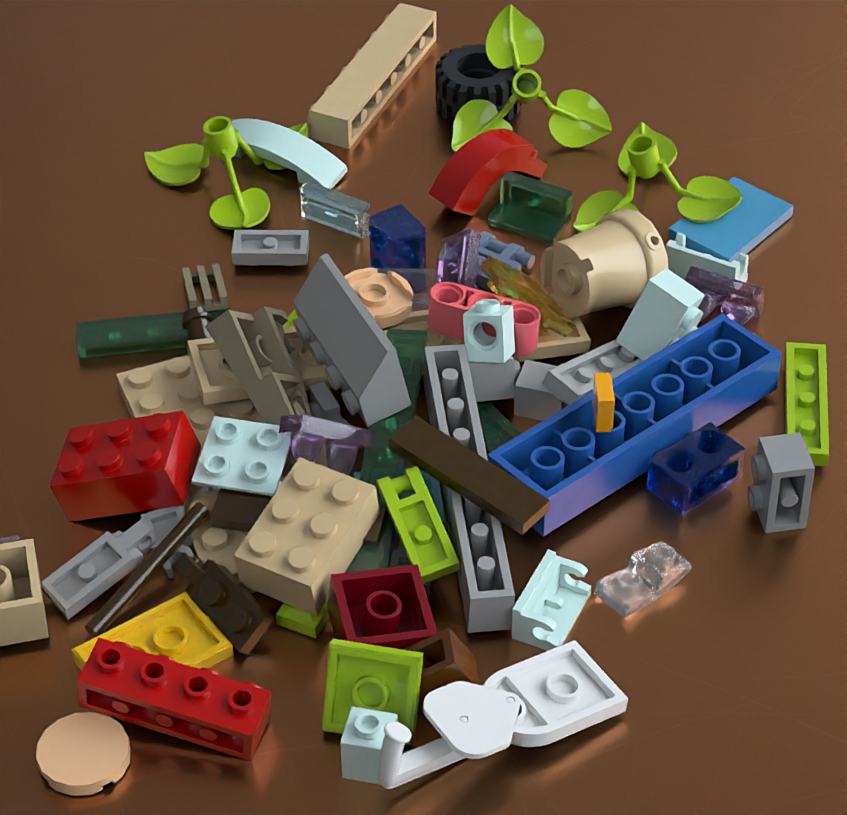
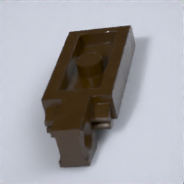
[174,552,274,654]

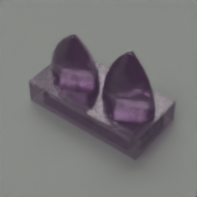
[436,227,485,290]
[685,266,765,326]
[279,414,374,475]

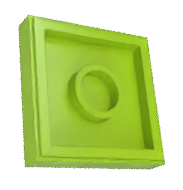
[321,639,423,745]

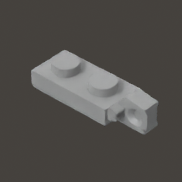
[41,519,157,620]

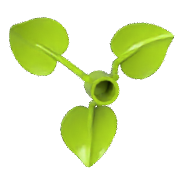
[451,4,612,152]
[144,116,308,230]
[573,122,742,233]

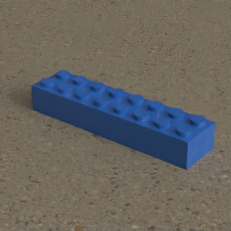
[487,314,782,536]

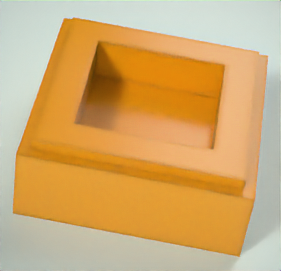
[592,372,615,432]

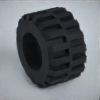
[435,44,522,124]

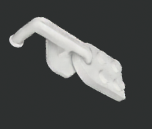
[378,640,628,789]

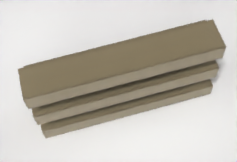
[182,263,229,312]

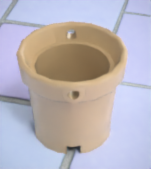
[540,208,668,318]

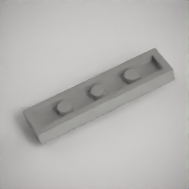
[542,339,643,405]

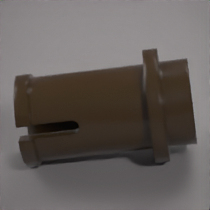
[181,307,212,340]

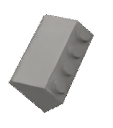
[293,253,411,427]

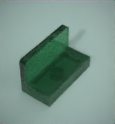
[488,171,573,244]

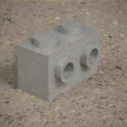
[747,432,815,533]

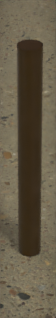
[85,502,210,637]

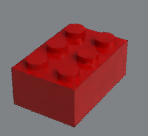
[49,410,202,522]

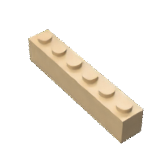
[307,3,436,149]

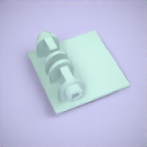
[191,416,295,496]

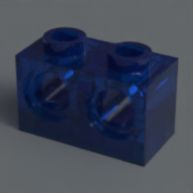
[369,204,426,292]
[647,422,745,516]

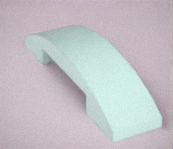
[231,118,348,194]

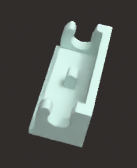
[665,232,748,301]
[512,550,591,651]

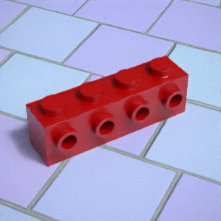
[77,638,272,761]

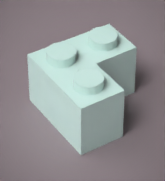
[616,268,705,361]

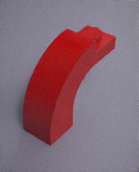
[428,129,548,216]

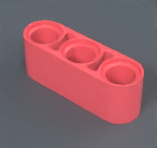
[428,282,541,356]

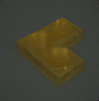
[480,255,576,337]

